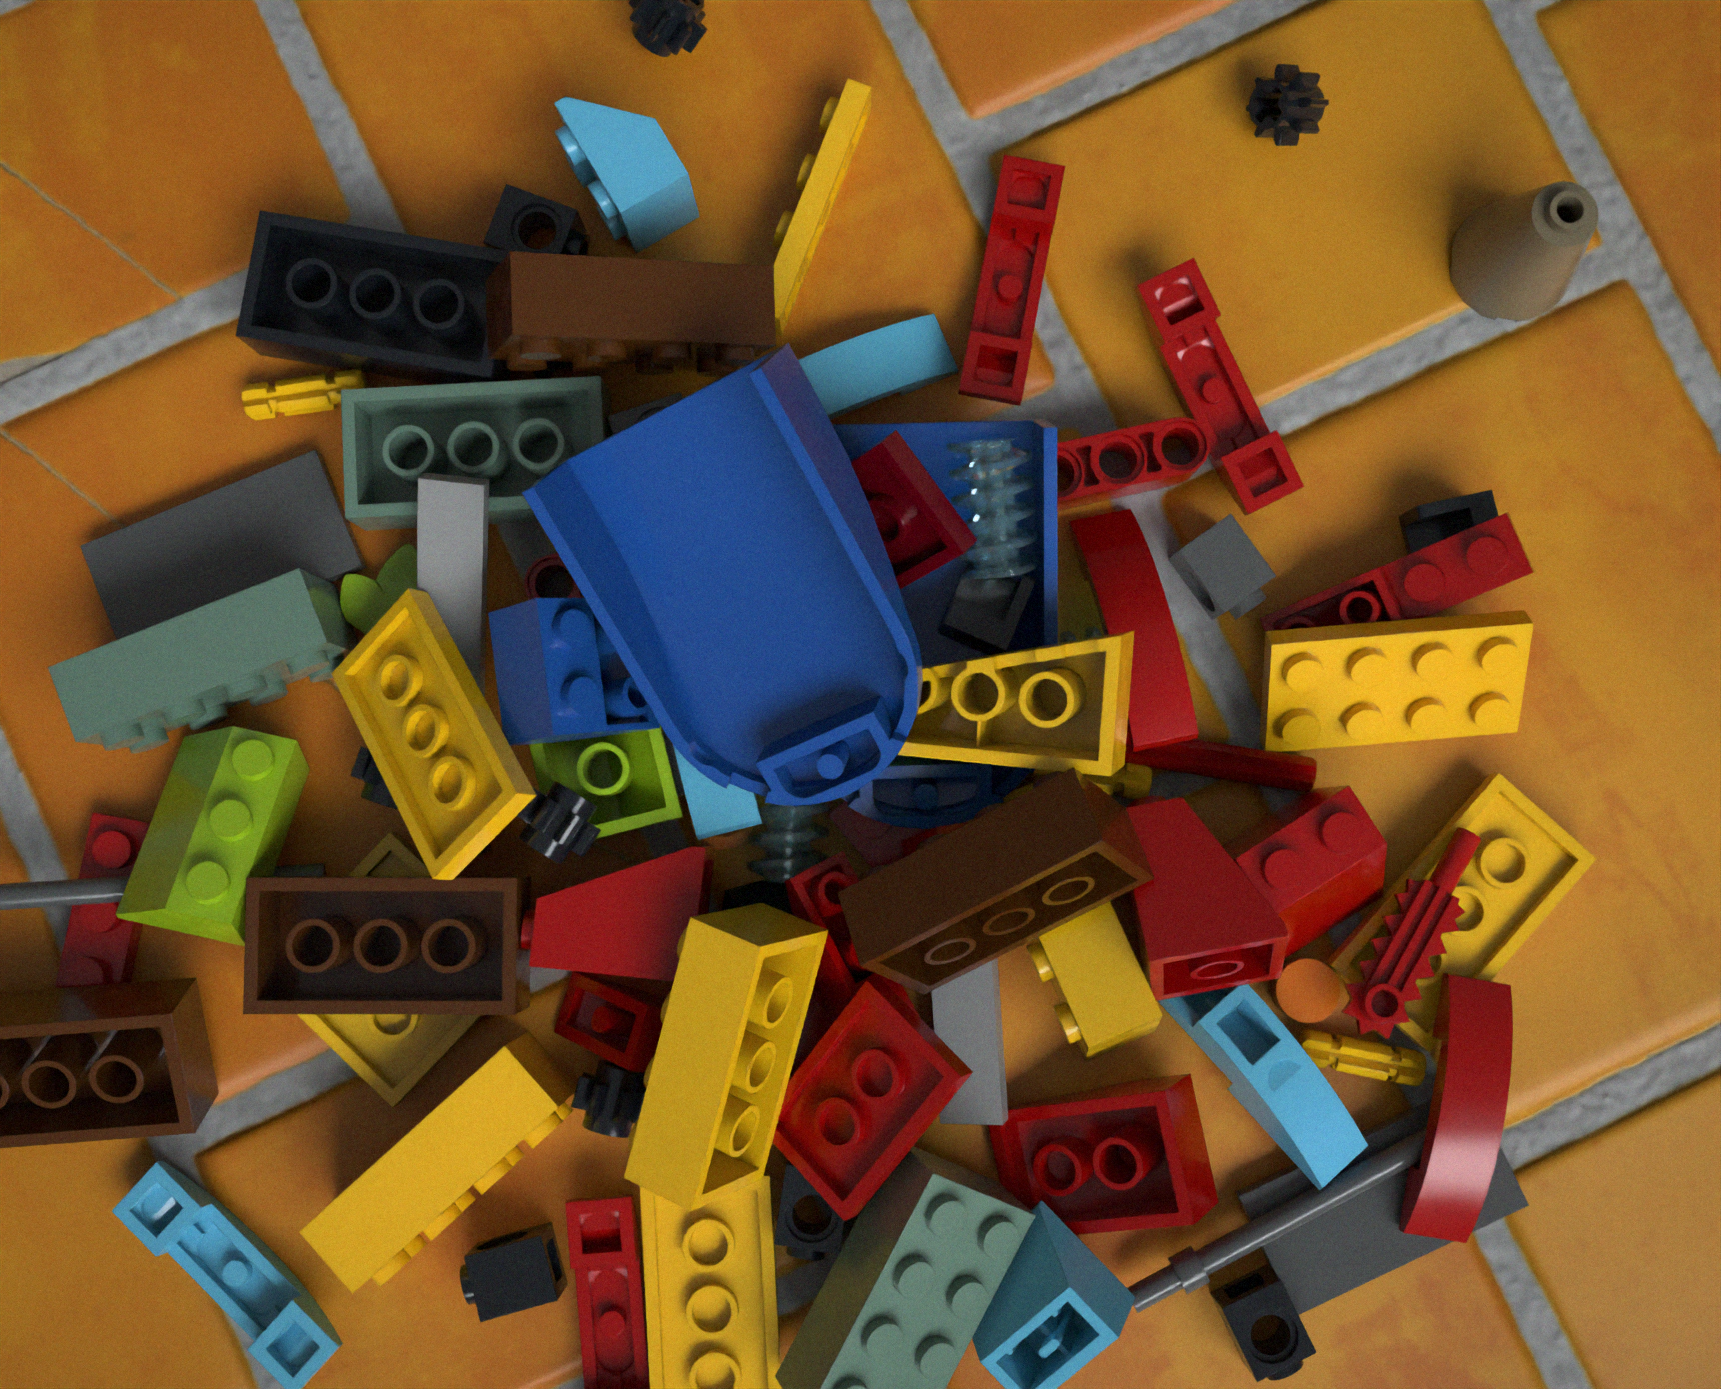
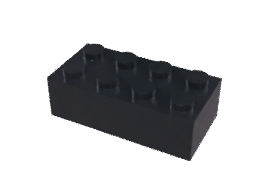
[236,210,510,384]

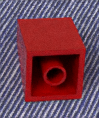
[1222,785,1387,960]
[1126,795,1288,1001]
[521,845,716,982]

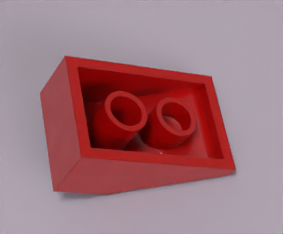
[988,1073,1219,1235]

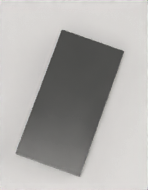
[80,450,367,640]
[1235,1099,1529,1315]

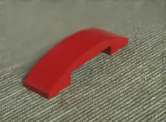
[958,154,1065,406]
[1135,258,1304,516]
[1069,509,1199,752]
[1399,972,1513,1243]
[565,1194,650,1389]

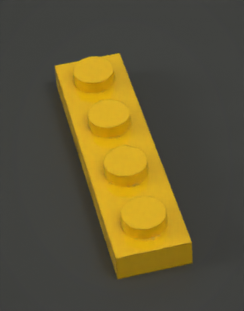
[773,78,872,336]

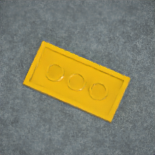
[331,588,536,880]
[1259,610,1534,752]
[1325,773,1597,1052]
[640,1171,783,1389]

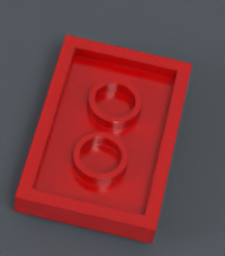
[772,977,973,1221]

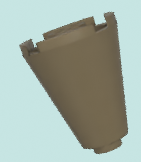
[1449,181,1598,322]

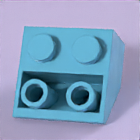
[554,96,700,254]
[972,1200,1136,1389]

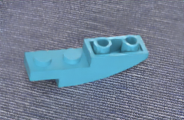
[1158,984,1368,1190]

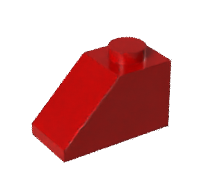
[554,971,666,1073]

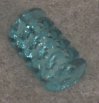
[946,438,1039,579]
[746,793,831,883]

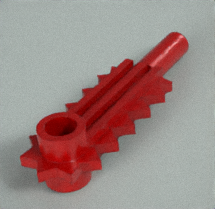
[1341,827,1481,1039]

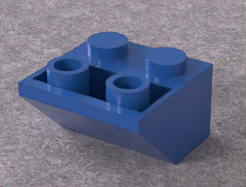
[488,598,660,746]

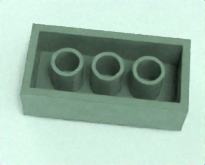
[341,376,613,531]
[48,568,358,754]
[775,1146,1036,1389]

